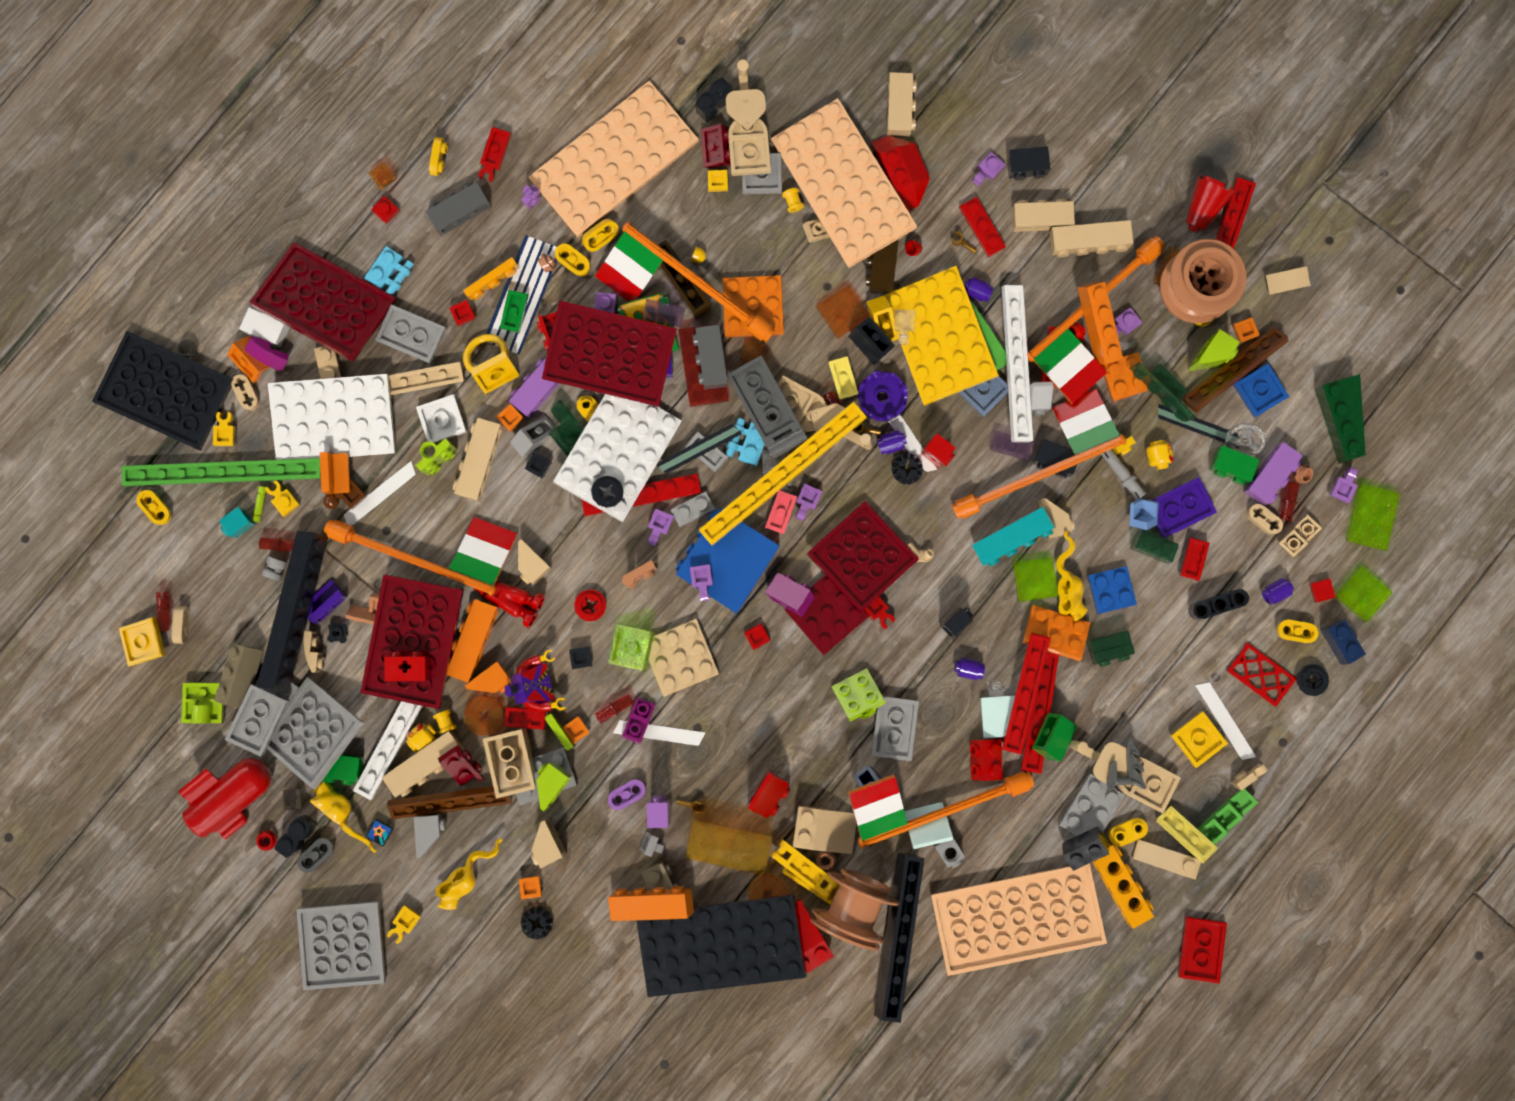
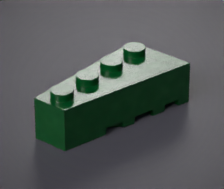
[1315,374,1366,464]

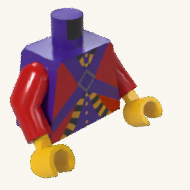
[505,650,566,712]

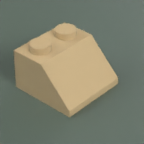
[531,817,567,869]

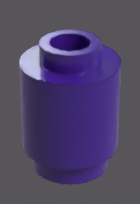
[964,276,994,302]
[877,430,907,455]
[1261,578,1294,605]
[954,657,985,680]

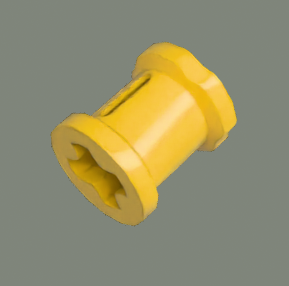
[782,188,805,213]
[433,709,457,735]

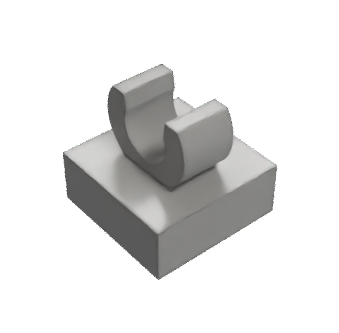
[639,831,664,857]

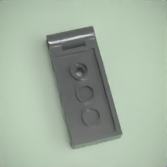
[727,355,808,459]

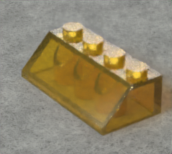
[686,818,773,875]

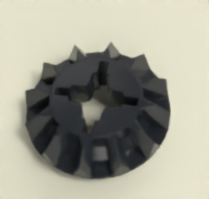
[892,453,923,485]
[591,476,624,508]
[1296,664,1329,696]
[520,907,553,940]

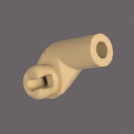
[907,542,934,562]

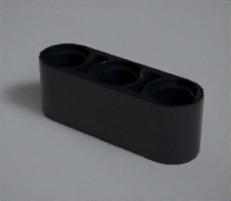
[1188,589,1249,620]

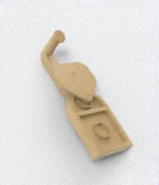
[726,59,771,176]
[773,376,873,450]
[1069,740,1181,814]

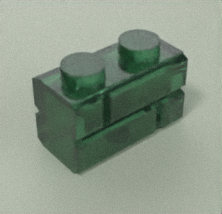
[1130,529,1179,564]
[1087,630,1135,667]

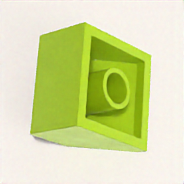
[1188,329,1240,371]
[536,761,573,811]

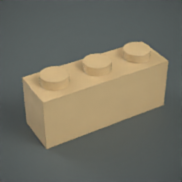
[887,72,917,137]
[1012,199,1075,232]

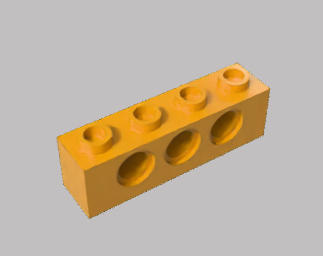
[1092,843,1154,929]

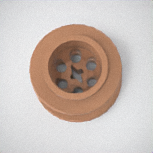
[1160,239,1247,323]
[810,868,900,951]

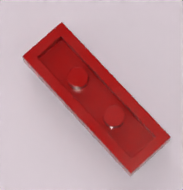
[959,197,1006,258]

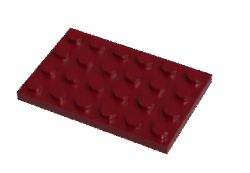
[249,242,396,362]
[542,300,677,407]
[360,574,464,709]

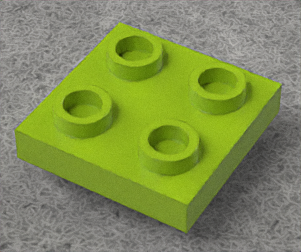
[415,438,458,476]
[831,668,886,722]
[181,683,225,724]

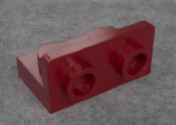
[700,124,731,169]
[437,745,483,786]

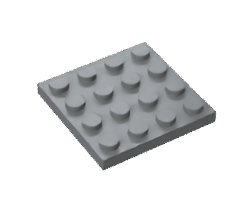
[267,677,364,789]
[296,901,386,990]

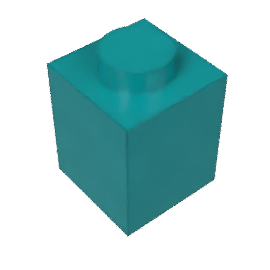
[219,507,256,538]

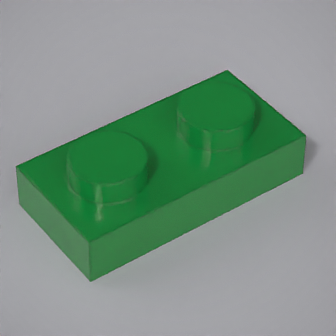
[500,290,529,333]

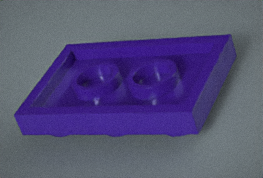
[1151,477,1217,539]

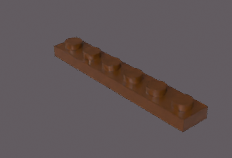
[1182,326,1289,413]
[387,786,512,819]

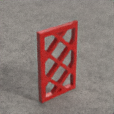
[1227,642,1297,707]

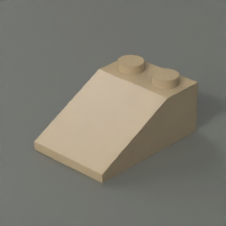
[483,728,536,798]
[792,805,856,854]

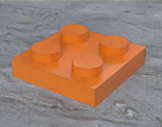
[1101,352,1151,402]

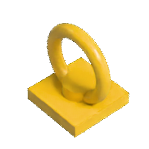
[463,334,520,394]

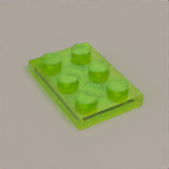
[1346,483,1401,551]

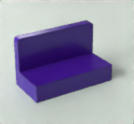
[308,580,347,624]

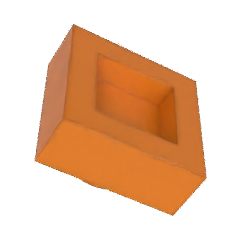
[1232,317,1260,344]
[496,404,525,432]
[562,716,590,744]
[519,876,542,899]

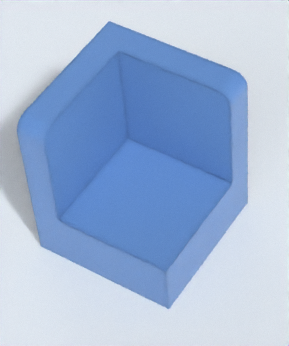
[1129,498,1158,530]

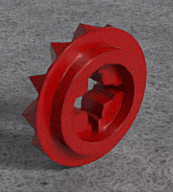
[574,589,606,621]

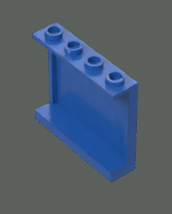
[675,507,780,614]

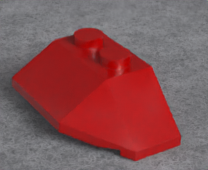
[871,135,930,211]

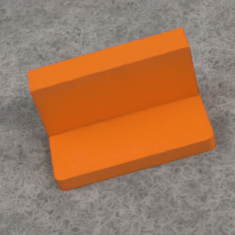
[227,336,271,383]
[319,452,351,494]

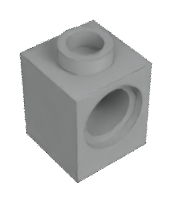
[933,838,965,868]

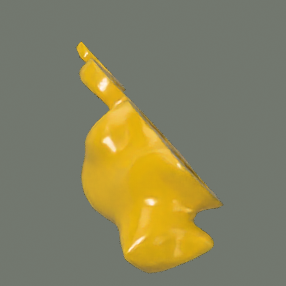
[1056,531,1088,621]
[310,782,377,853]
[435,837,503,910]

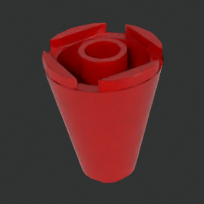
[1186,175,1235,233]

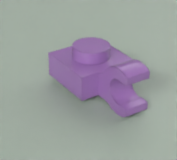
[972,152,1006,186]
[521,184,541,210]
[1114,308,1142,336]
[1329,467,1358,504]
[796,483,823,521]
[648,509,674,546]
[690,564,713,601]

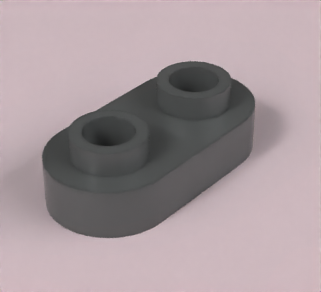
[297,837,335,873]

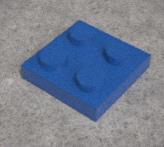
[1233,364,1289,418]
[1087,566,1137,614]

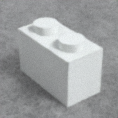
[239,308,290,348]

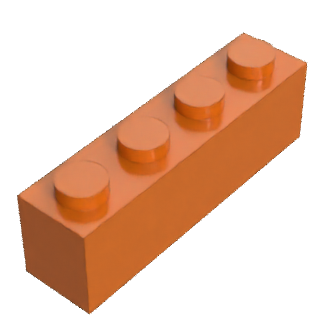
[1077,282,1123,365]
[447,599,500,683]
[608,886,694,921]

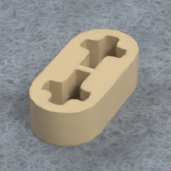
[231,374,260,411]
[1247,504,1283,535]
[172,606,189,644]

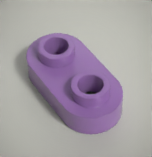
[608,779,646,810]

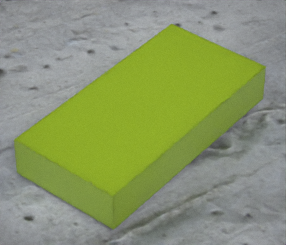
[545,713,575,751]

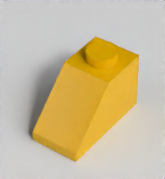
[866,295,898,341]

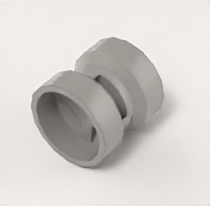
[261,556,287,582]

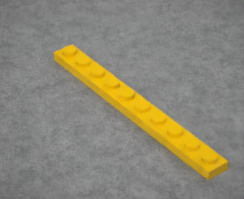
[699,402,867,546]

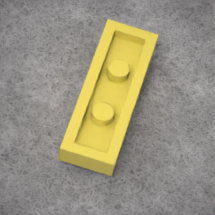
[1156,806,1218,864]

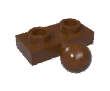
[323,477,368,510]

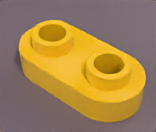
[429,137,448,176]
[582,219,619,252]
[555,244,590,277]
[577,395,599,422]
[136,490,172,525]
[1276,620,1318,643]
[1108,818,1148,847]

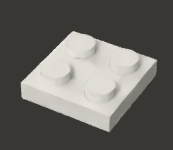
[416,394,467,443]

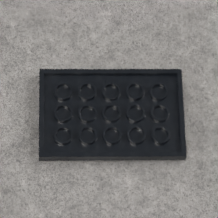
[92,331,233,451]

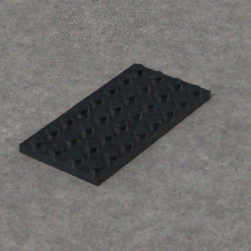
[636,894,807,997]

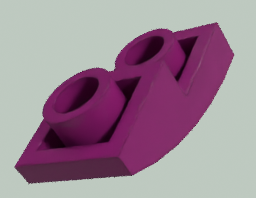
[245,336,289,372]
[622,697,656,744]

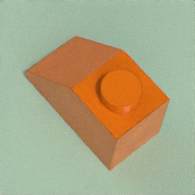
[465,662,511,694]

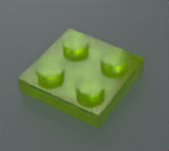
[1012,557,1059,602]
[1335,566,1393,623]
[608,624,654,672]

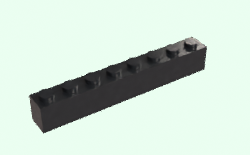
[257,530,328,693]
[874,853,925,1023]

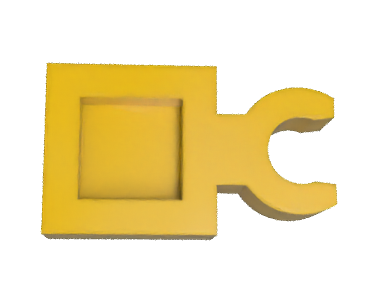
[213,412,236,447]
[265,480,300,517]
[387,905,422,944]

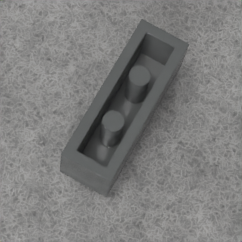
[426,182,491,236]
[692,324,728,390]

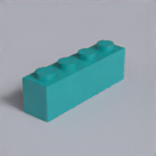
[972,506,1056,567]

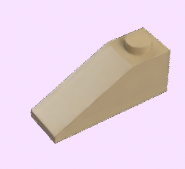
[1132,839,1201,880]

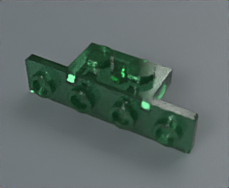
[1130,362,1195,422]
[549,400,584,457]

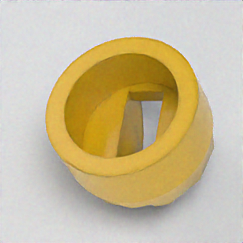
[690,246,706,264]

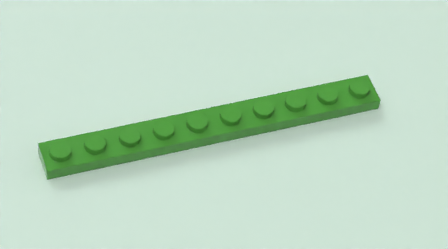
[122,458,321,487]

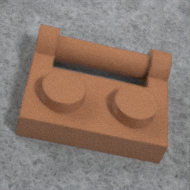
[622,560,658,588]

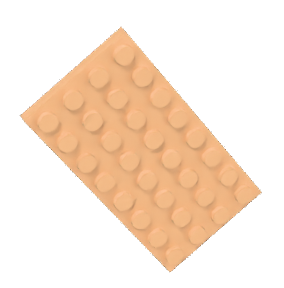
[528,81,699,238]
[771,98,917,268]
[930,863,1107,976]

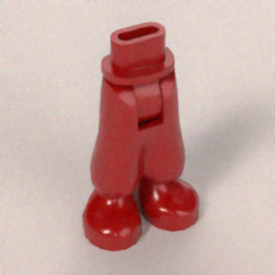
[473,580,545,629]

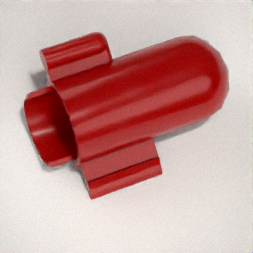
[178,758,272,840]

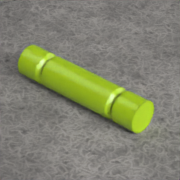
[252,486,266,523]

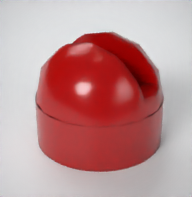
[905,240,923,256]

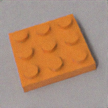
[722,275,784,338]

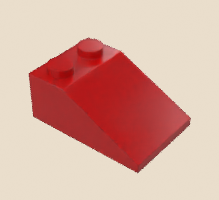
[747,770,791,818]
[796,899,834,973]

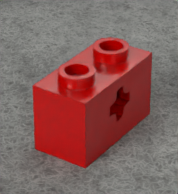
[921,433,956,469]
[384,651,430,681]

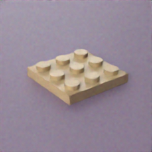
[641,619,719,697]

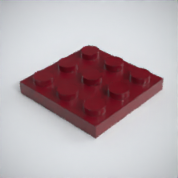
[785,575,869,656]

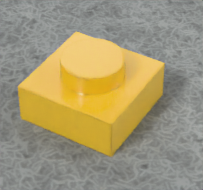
[708,170,728,192]
[1112,436,1136,456]

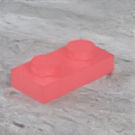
[765,490,797,535]

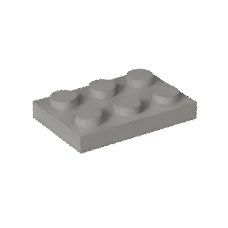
[375,305,446,364]
[225,684,289,757]
[871,696,919,761]
[516,747,578,805]
[1058,773,1125,836]

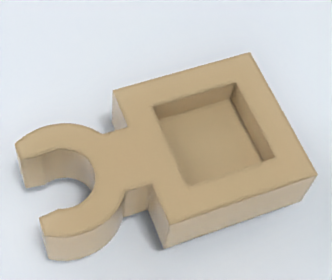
[1231,763,1268,791]

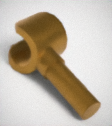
[951,232,977,253]
[854,423,881,435]
[676,799,706,813]

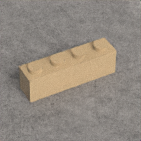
[1049,220,1133,258]
[453,418,503,502]
[382,731,465,798]

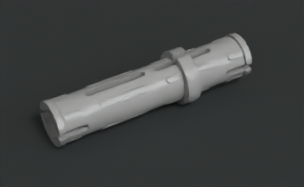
[1100,449,1146,500]

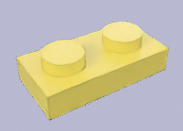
[828,357,859,401]

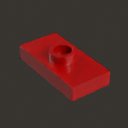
[1179,537,1210,581]
[504,707,547,730]

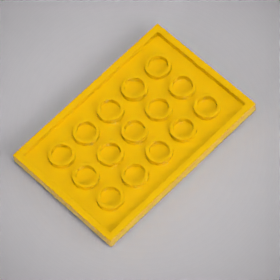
[885,266,999,406]

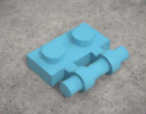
[364,246,414,296]
[725,418,765,467]

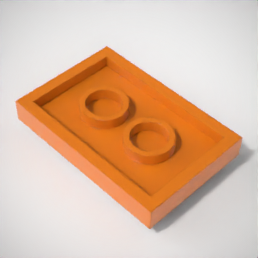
[1022,605,1090,661]

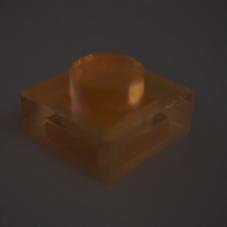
[368,162,396,190]
[740,339,765,362]

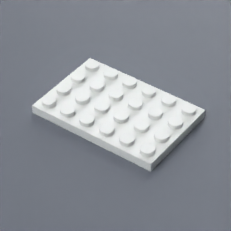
[268,374,396,460]
[553,394,682,522]

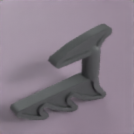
[1107,740,1146,791]

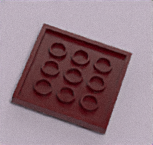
[806,501,919,613]

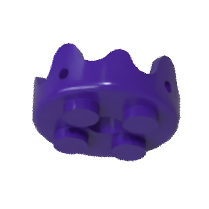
[858,371,908,422]

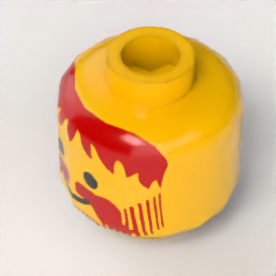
[1146,440,1174,470]
[406,723,437,753]

